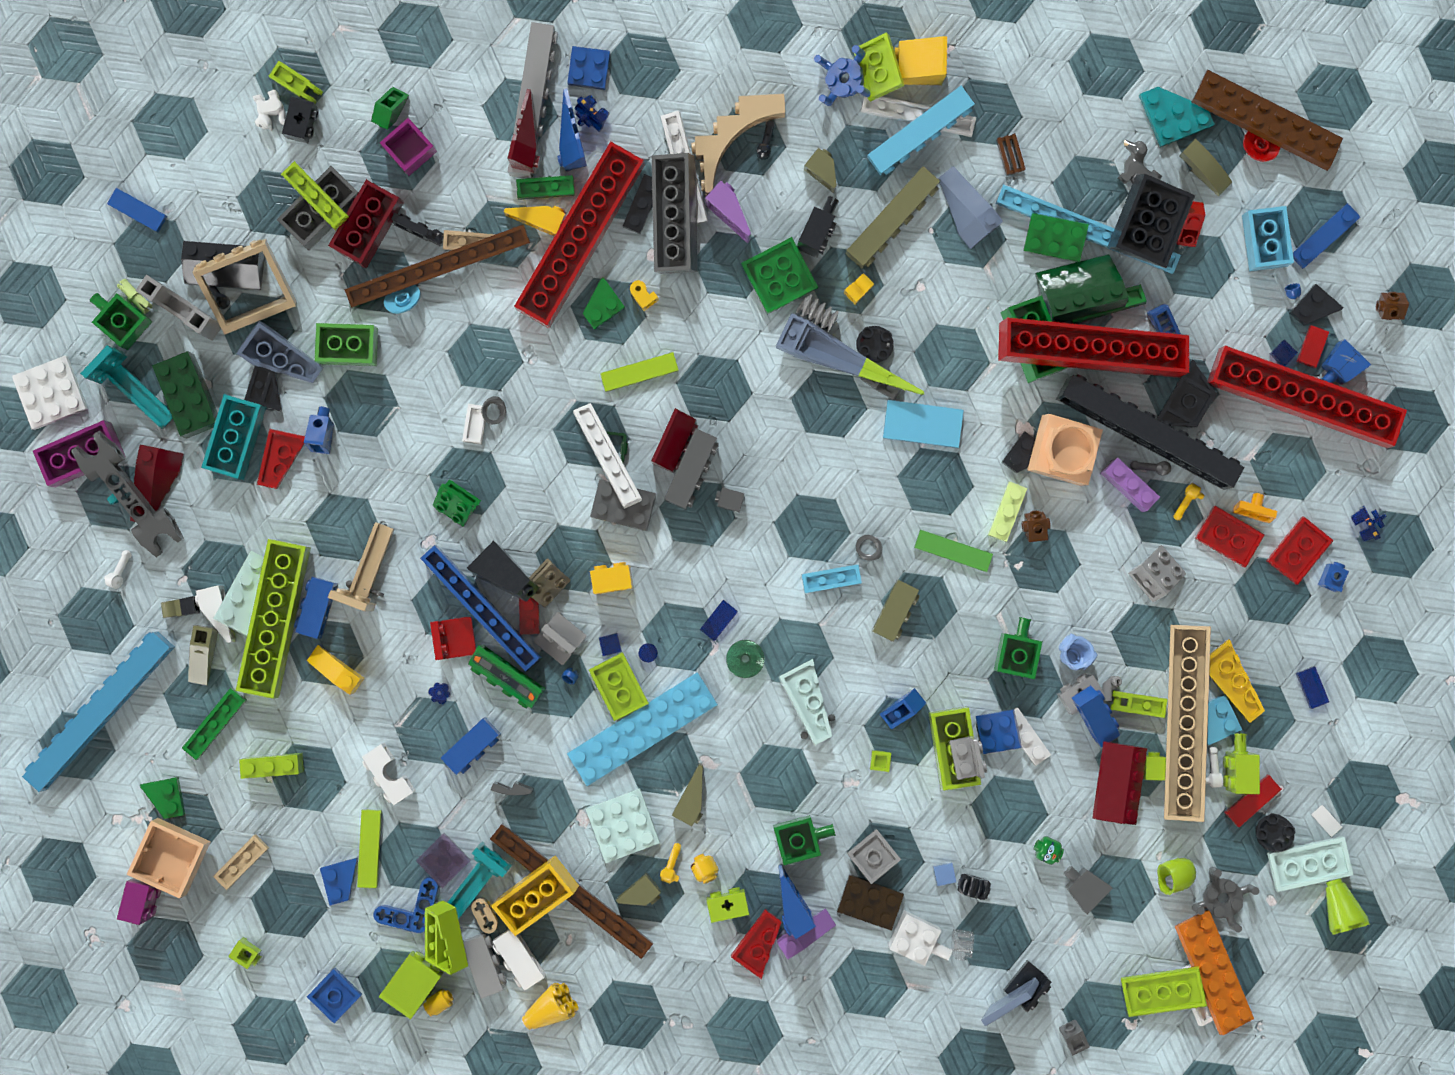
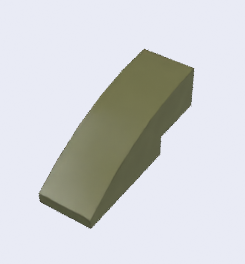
[1179,138,1232,196]

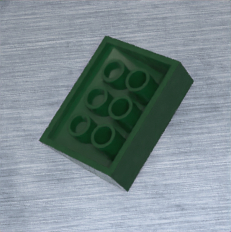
[1035,254,1129,323]

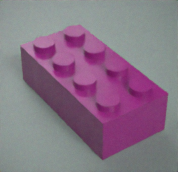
[33,420,126,488]

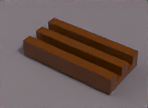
[996,133,1026,176]

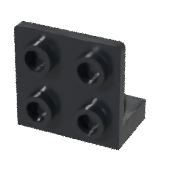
[1003,960,1052,1012]

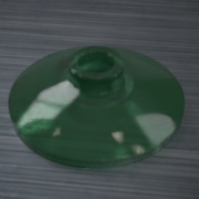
[726,640,765,678]

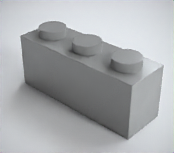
[463,932,507,999]

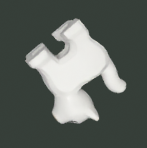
[253,90,285,131]

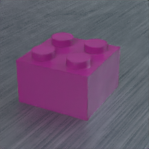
[380,118,437,176]
[117,878,162,925]

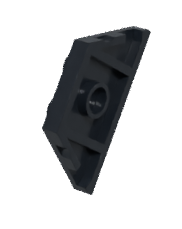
[1156,359,1217,427]

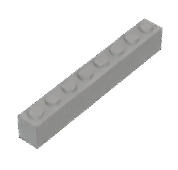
[507,22,558,178]

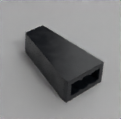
[467,540,540,602]

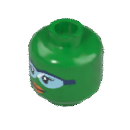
[1033,836,1064,865]

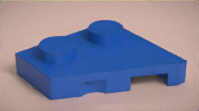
[320,857,358,906]

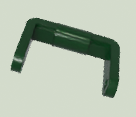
[606,431,629,463]

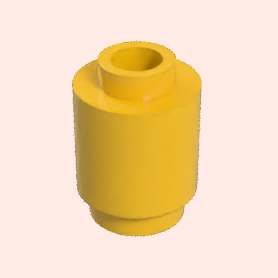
[423,989,454,1016]

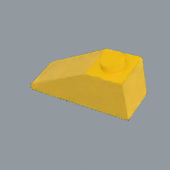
[504,206,566,237]
[307,645,365,695]

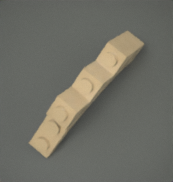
[691,94,785,196]

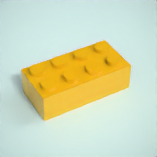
[491,855,579,936]

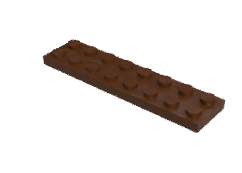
[1191,69,1343,171]

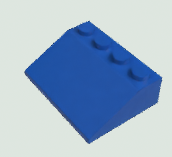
[778,864,816,939]

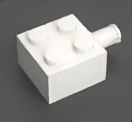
[888,910,952,966]

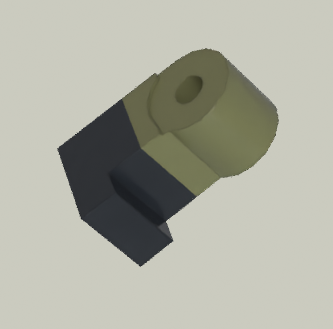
[161,596,200,618]

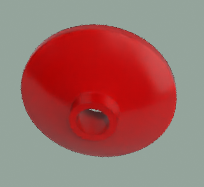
[1243,131,1281,162]

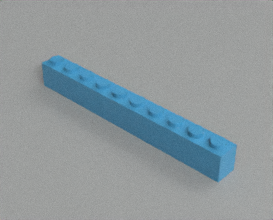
[22,632,175,792]

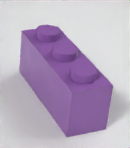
[1100,458,1160,512]

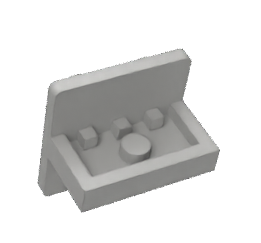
[534,612,586,665]

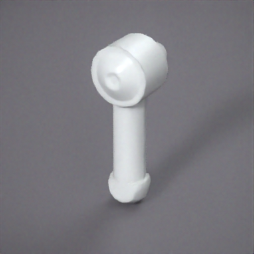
[104,550,132,589]
[1206,747,1224,788]

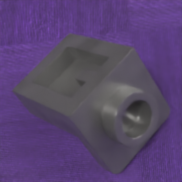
[1059,1020,1090,1056]

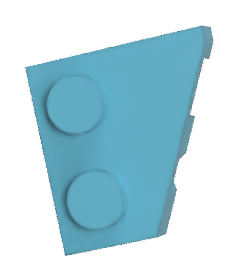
[1207,695,1242,745]

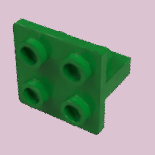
[433,479,481,527]

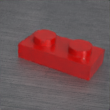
[519,597,540,635]

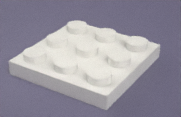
[12,355,88,430]

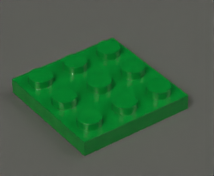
[741,237,818,315]

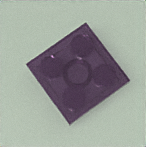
[416,833,471,888]

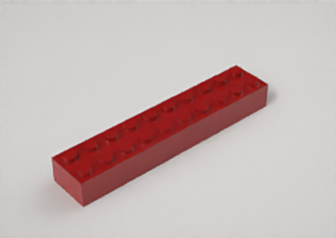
[514,141,645,329]
[998,317,1189,378]
[1208,345,1407,448]

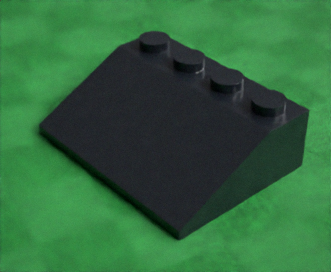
[1108,174,1195,268]

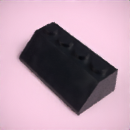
[181,241,265,290]

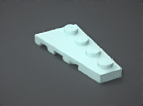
[213,551,264,636]
[778,659,832,746]

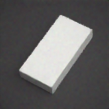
[462,404,488,445]

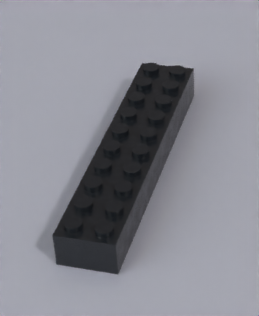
[1056,374,1245,490]

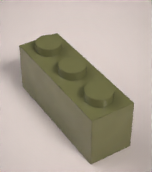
[871,580,920,642]

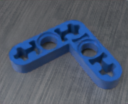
[373,877,439,933]

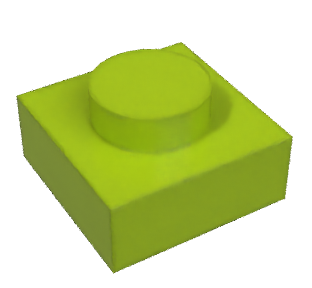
[870,750,891,772]

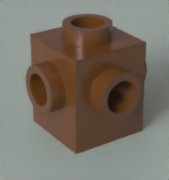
[1376,292,1409,320]
[1021,510,1051,542]

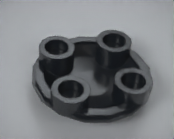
[856,326,894,363]
[1255,813,1295,852]

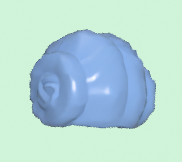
[1059,633,1098,670]

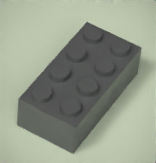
[277,166,358,250]
[664,429,719,510]

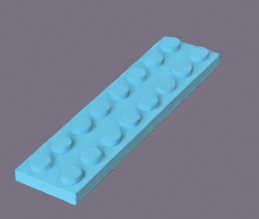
[567,672,718,786]

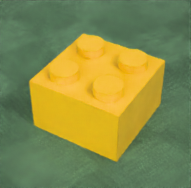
[590,562,634,594]

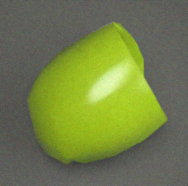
[1157,858,1196,895]

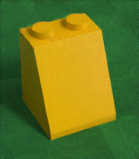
[894,36,947,86]

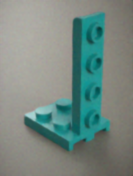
[80,345,173,429]
[447,841,512,920]

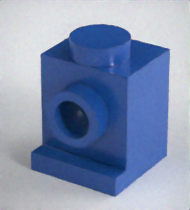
[1318,562,1349,592]

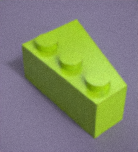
[425,901,468,975]

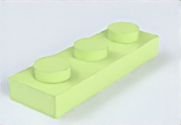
[988,481,1027,542]

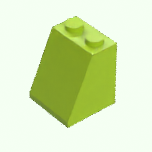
[379,951,444,1020]

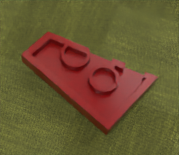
[730,909,781,980]

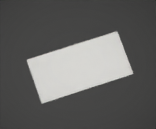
[1311,805,1343,837]

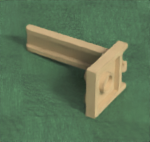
[328,522,394,611]

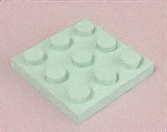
[586,788,660,863]

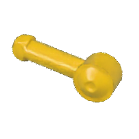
[1173,483,1205,520]
[660,843,681,884]

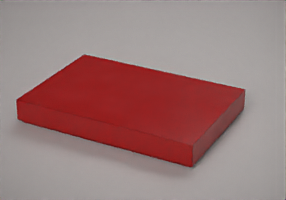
[1195,506,1265,568]
[1266,516,1334,585]

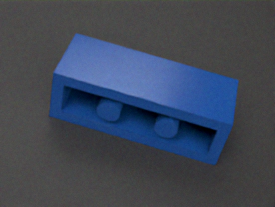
[294,577,338,639]
[1072,685,1120,748]
[441,717,501,775]

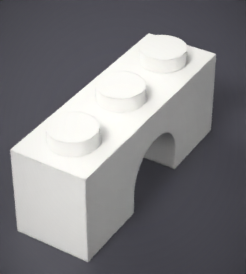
[362,743,416,806]

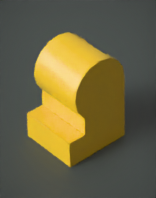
[844,273,874,305]
[630,280,659,311]

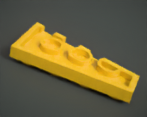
[1209,639,1265,723]

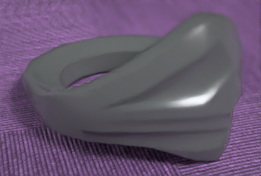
[481,396,506,425]
[855,535,883,561]

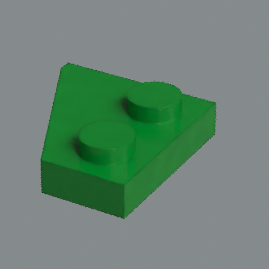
[583,277,625,330]
[140,777,185,819]

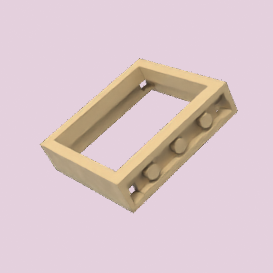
[193,239,296,335]

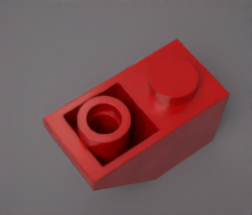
[1176,201,1206,247]

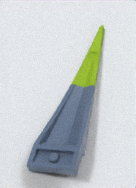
[776,313,924,395]

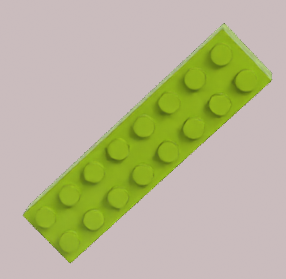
[235,539,311,699]

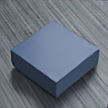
[933,862,956,886]

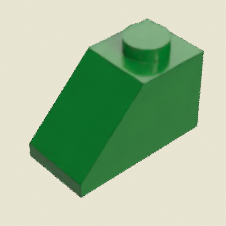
[371,86,409,130]

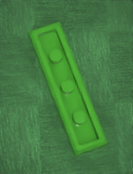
[914,530,993,572]

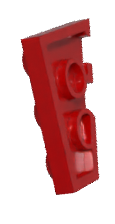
[257,429,305,489]

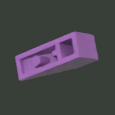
[777,908,836,959]

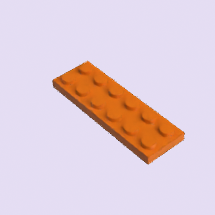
[1175,910,1254,1036]

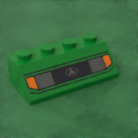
[468,645,546,709]

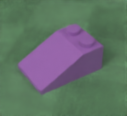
[705,181,751,243]

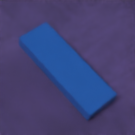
[107,188,168,232]

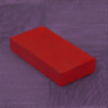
[1296,325,1329,368]

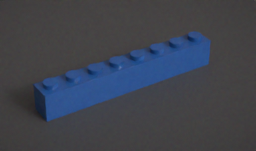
[420,545,542,672]

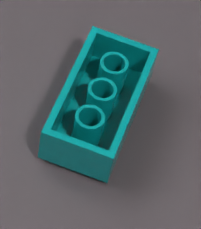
[201,394,267,480]

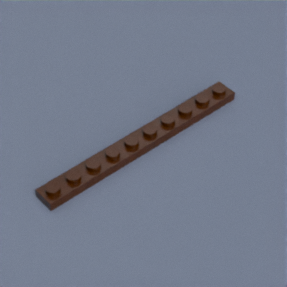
[344,225,531,308]
[490,823,653,959]

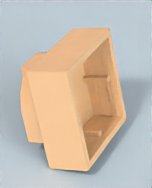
[1027,414,1103,486]
[126,818,211,898]

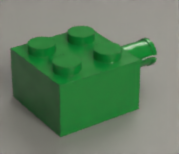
[90,293,153,350]
[993,617,1043,679]
[773,815,836,865]

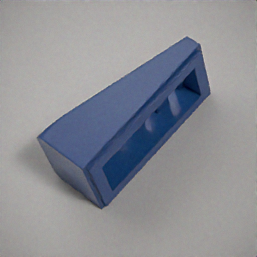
[1147,304,1181,334]

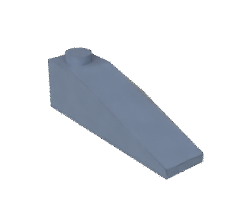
[938,166,1003,249]
[236,321,324,383]

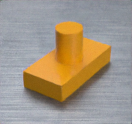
[1233,493,1277,523]

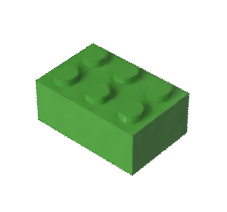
[315,323,378,366]

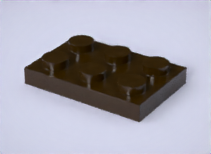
[837,874,904,931]

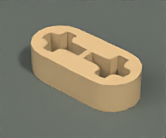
[471,897,498,934]

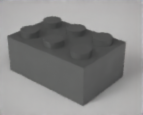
[590,479,656,531]

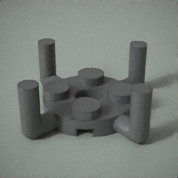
[1192,867,1259,933]

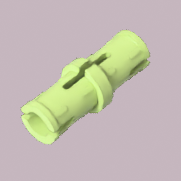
[117,279,153,314]

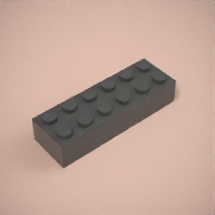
[652,153,698,274]

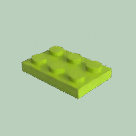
[854,32,905,102]
[588,652,649,721]

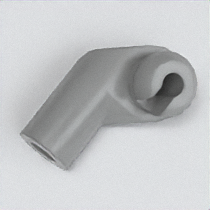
[1102,676,1122,702]

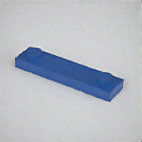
[1293,203,1360,269]

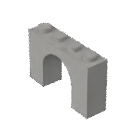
[135,275,221,341]

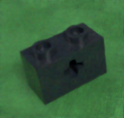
[282,97,319,144]

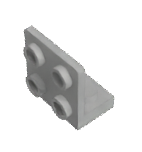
[1128,545,1186,602]
[949,736,987,780]

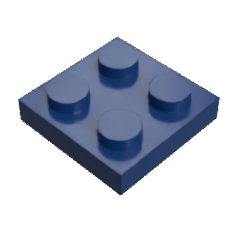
[567,46,610,90]
[975,709,1022,754]
[307,968,362,1024]

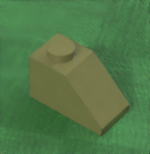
[804,147,837,193]
[616,873,661,906]

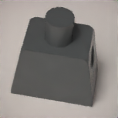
[1064,866,1113,915]

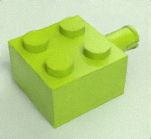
[1223,733,1260,794]

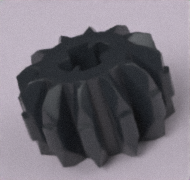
[957,874,991,900]

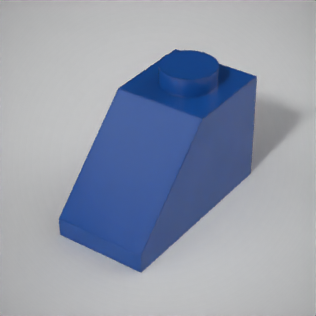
[880,688,926,729]

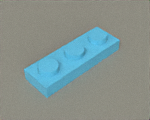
[801,564,862,593]

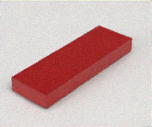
[1224,774,1282,827]

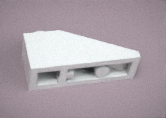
[195,585,236,643]

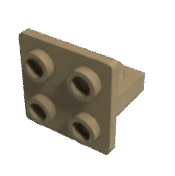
[530,558,570,607]

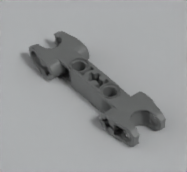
[71,431,184,558]

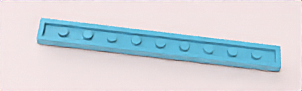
[995,184,1181,274]

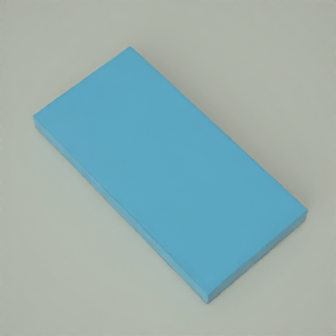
[883,400,964,448]

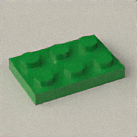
[1023,212,1089,262]

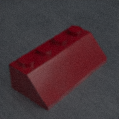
[328,179,404,269]
[1092,742,1147,825]

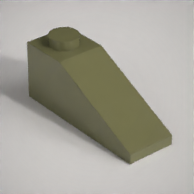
[672,763,703,827]

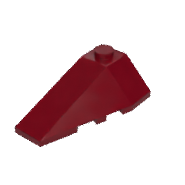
[507,89,541,173]
[130,444,184,522]

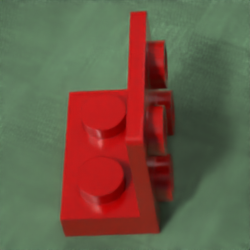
[430,617,476,661]

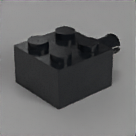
[797,196,839,258]

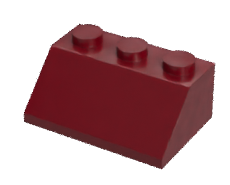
[651,408,699,473]

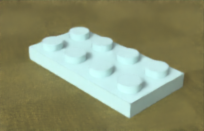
[1267,836,1353,892]

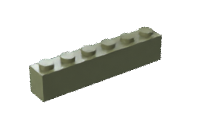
[845,166,940,269]

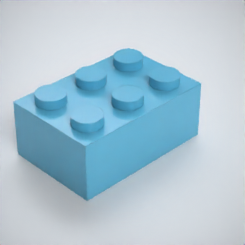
[1242,206,1294,272]

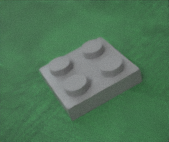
[847,829,901,884]

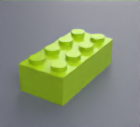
[928,706,982,791]

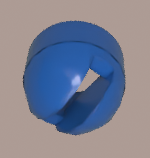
[1285,283,1301,299]
[561,668,578,685]

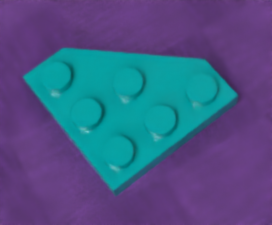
[1139,87,1215,148]

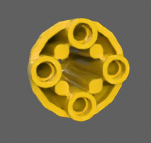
[522,983,579,1030]

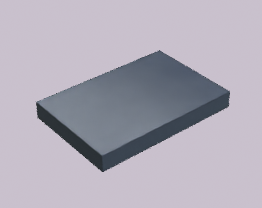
[981,978,1039,1026]

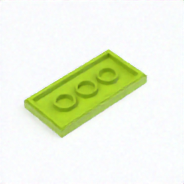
[1121,966,1207,1017]

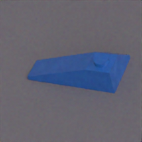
[557,88,587,172]

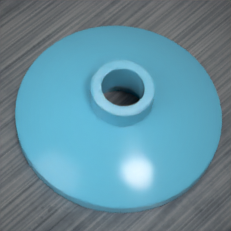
[384,285,421,314]

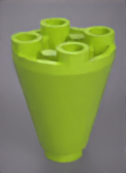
[1326,878,1370,935]

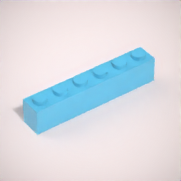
[867,85,975,175]

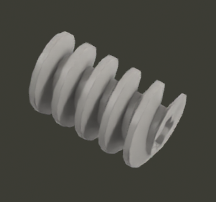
[796,294,839,333]

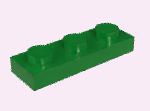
[516,175,575,200]

